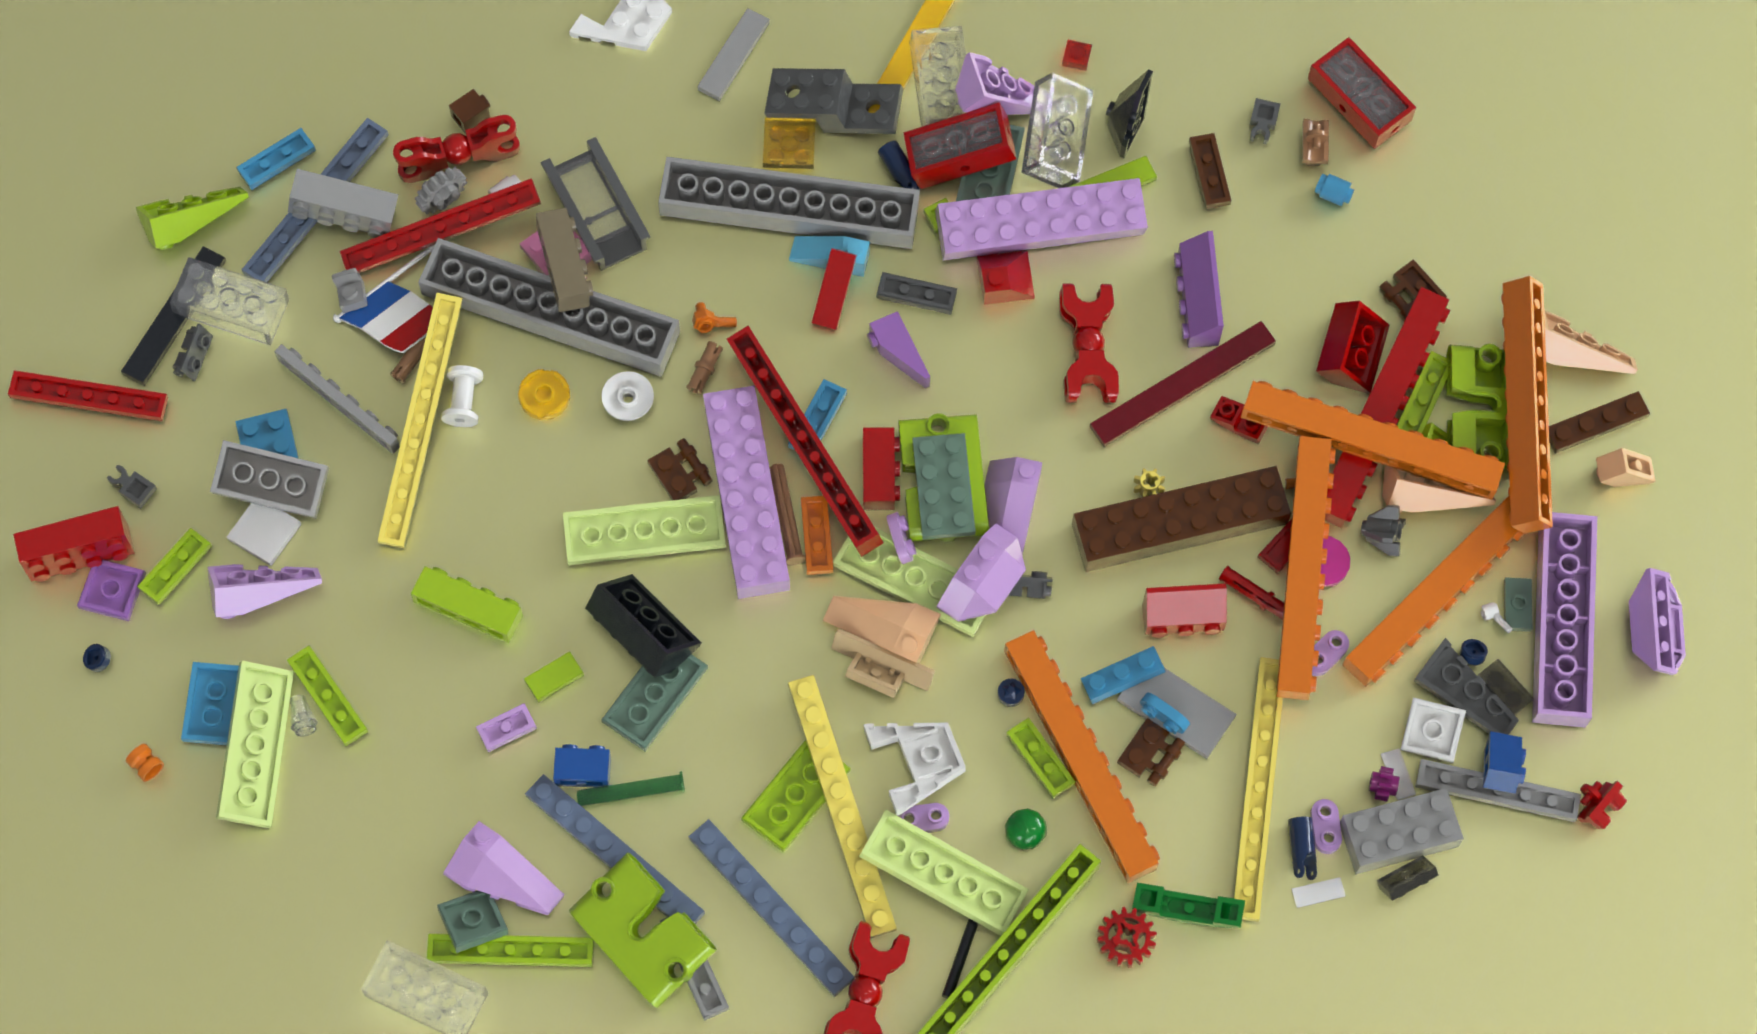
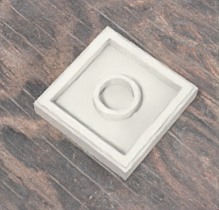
[227,503,301,566]
[1401,697,1466,763]

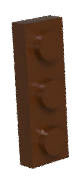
[1189,133,1232,209]

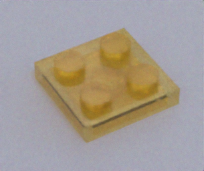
[763,117,815,169]

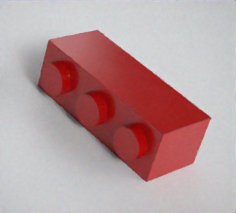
[863,427,900,510]

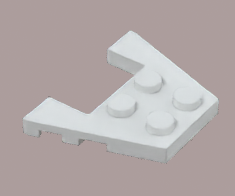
[569,0,672,51]
[863,722,966,815]

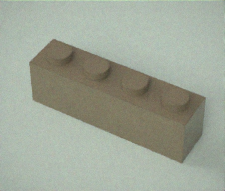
[536,208,593,312]

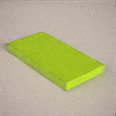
[741,740,851,853]

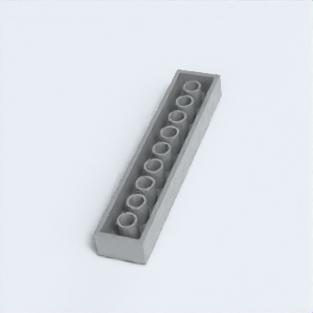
[658,157,920,249]
[418,238,680,377]

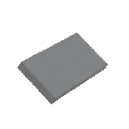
[1117,668,1236,759]

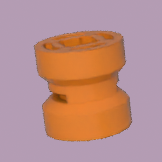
[126,744,164,782]

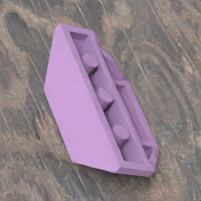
[937,524,1026,622]
[1629,568,1686,675]

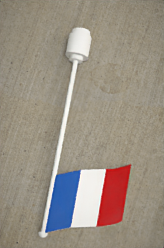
[333,175,521,353]

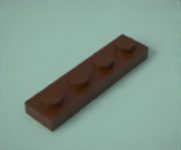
[1549,391,1650,454]

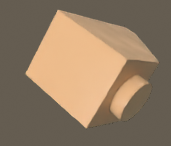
[1596,448,1656,487]

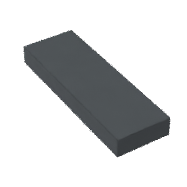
[876,272,957,315]

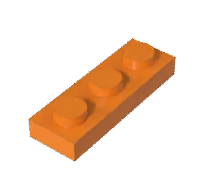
[801,496,833,575]

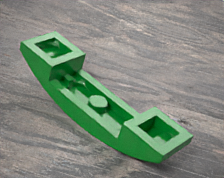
[1132,882,1245,928]

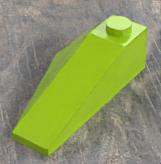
[136,187,249,249]

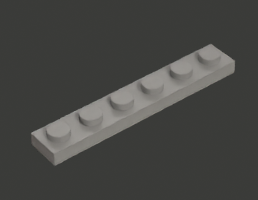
[275,344,400,454]
[1415,759,1581,822]

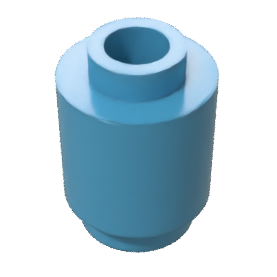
[1314,174,1354,207]

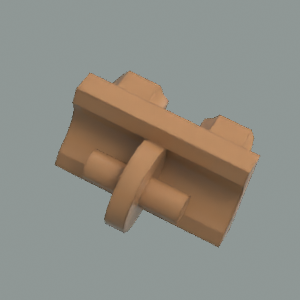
[1302,119,1329,166]

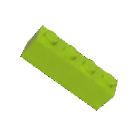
[411,566,523,643]

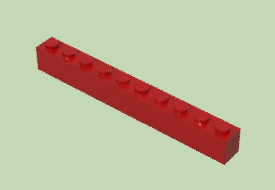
[1325,287,1451,529]
[726,325,884,557]

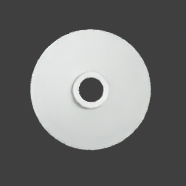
[602,371,654,421]

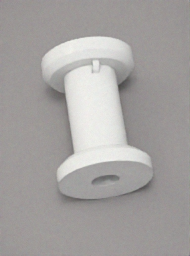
[441,365,483,427]

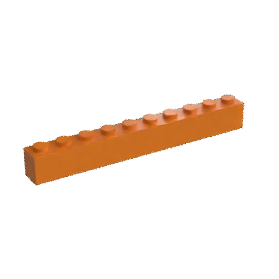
[1501,276,1553,534]
[1240,381,1505,500]
[1276,436,1336,700]
[1343,496,1525,687]
[1004,630,1160,884]

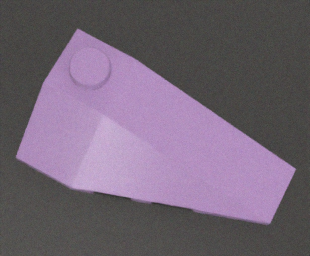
[955,52,1049,115]
[984,457,1042,555]
[208,564,322,619]
[443,821,564,916]

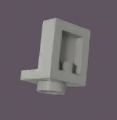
[332,268,368,313]

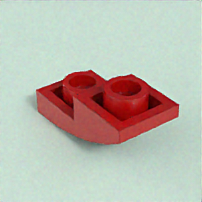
[1210,396,1268,444]

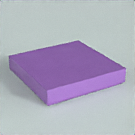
[77,560,146,621]

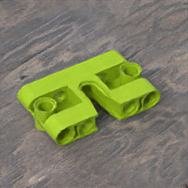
[1446,344,1509,469]
[898,413,988,542]
[569,852,717,1008]

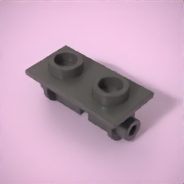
[172,324,213,381]
[1009,571,1053,599]

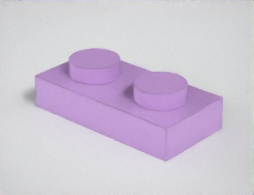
[476,703,537,753]

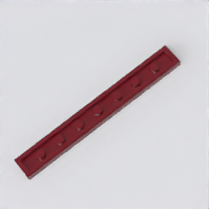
[1090,321,1276,447]

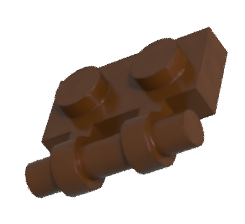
[1379,259,1447,319]
[647,438,713,500]
[1117,718,1185,787]

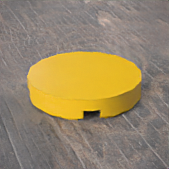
[518,369,570,420]

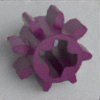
[1369,766,1400,801]

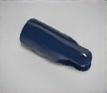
[878,141,920,190]
[1288,816,1317,880]

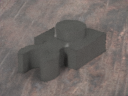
[1250,98,1281,144]
[107,465,157,509]

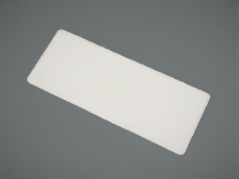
[1381,748,1416,800]
[1292,877,1346,908]

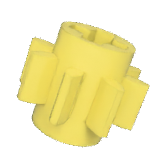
[1133,468,1165,497]

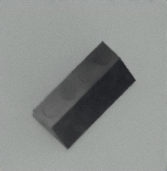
[585,574,702,678]

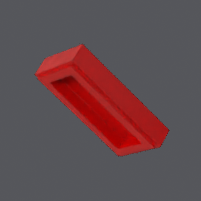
[1257,519,1292,574]

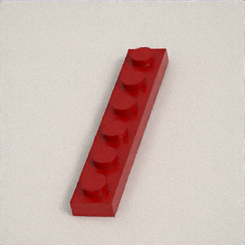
[8,370,168,422]

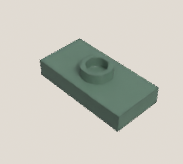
[1504,577,1533,632]

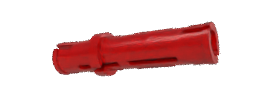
[1219,566,1284,620]

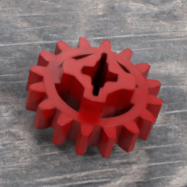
[1097,907,1157,968]

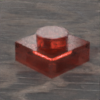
[1062,40,1092,71]

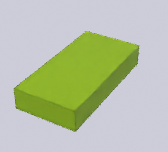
[524,651,584,703]

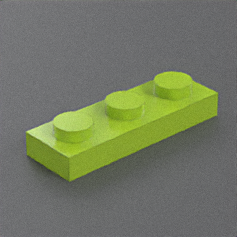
[137,528,212,605]
[1006,717,1076,799]

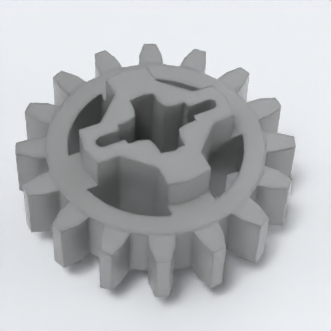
[415,167,467,214]

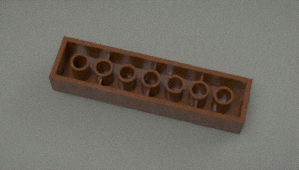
[1072,466,1291,572]

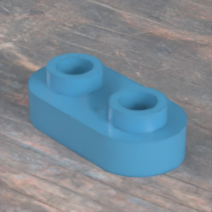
[1140,692,1190,734]

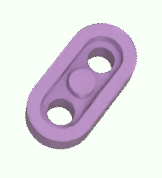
[887,512,916,564]
[1312,630,1349,676]
[1310,799,1342,854]
[897,803,949,833]

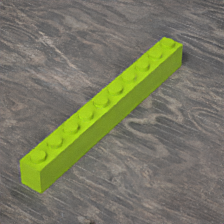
[918,844,1101,1034]

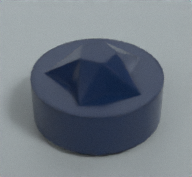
[1460,639,1488,665]
[83,644,111,672]
[997,678,1025,707]

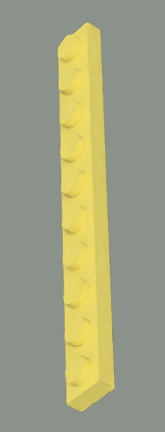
[378,293,463,549]
[1233,657,1283,922]
[788,675,897,939]

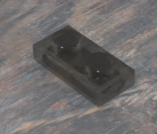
[1478,659,1534,715]
[1377,855,1439,901]

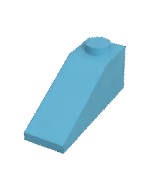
[789,236,870,277]

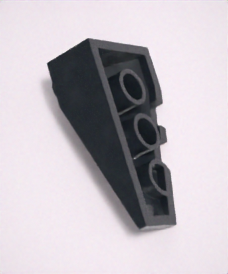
[1106,69,1153,158]

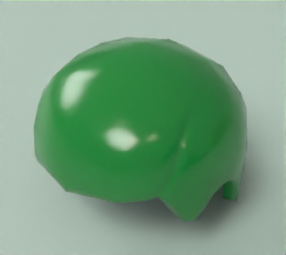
[1005,808,1047,850]

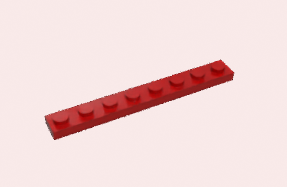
[340,178,541,273]

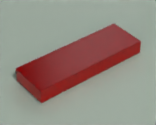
[812,248,857,330]

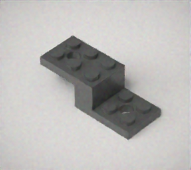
[764,68,903,134]

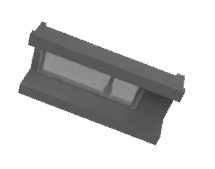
[541,137,650,271]

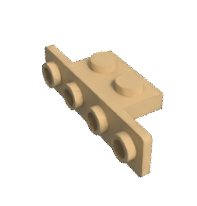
[831,629,935,698]

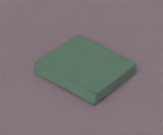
[437,891,508,953]

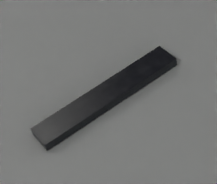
[121,246,226,386]

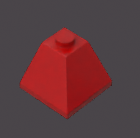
[977,251,1035,305]

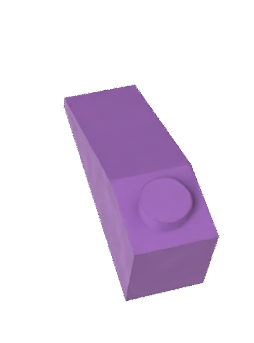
[867,311,930,388]

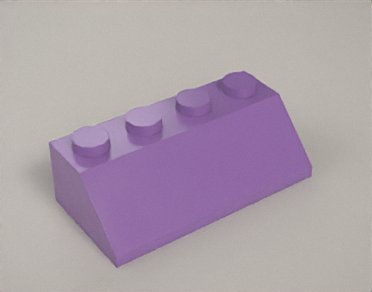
[1174,231,1224,348]

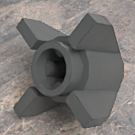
[1361,505,1406,556]

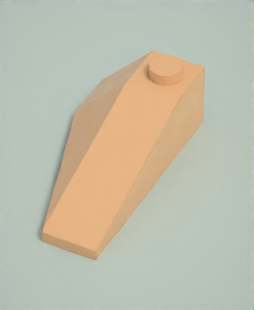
[1544,310,1638,374]
[1382,465,1496,513]
[823,596,941,663]

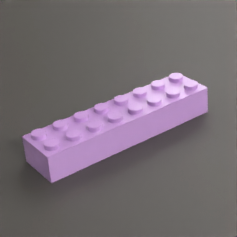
[935,178,1148,261]
[703,385,790,599]
[1532,512,1597,728]

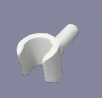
[1481,602,1512,633]

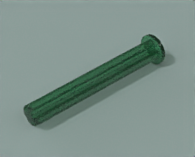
[577,771,685,806]

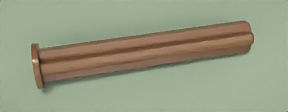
[769,464,806,565]

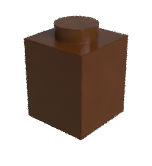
[449,89,491,134]

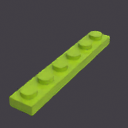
[427,934,594,967]

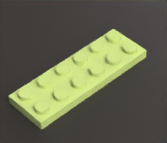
[563,495,726,566]
[833,527,985,637]
[216,661,294,829]
[859,810,1029,936]

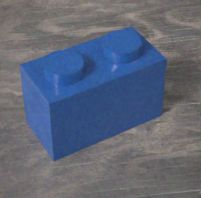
[1483,731,1526,794]
[553,744,611,788]

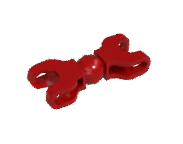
[393,115,520,183]
[1059,283,1119,403]
[824,921,910,1034]

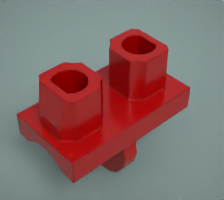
[1577,781,1627,829]

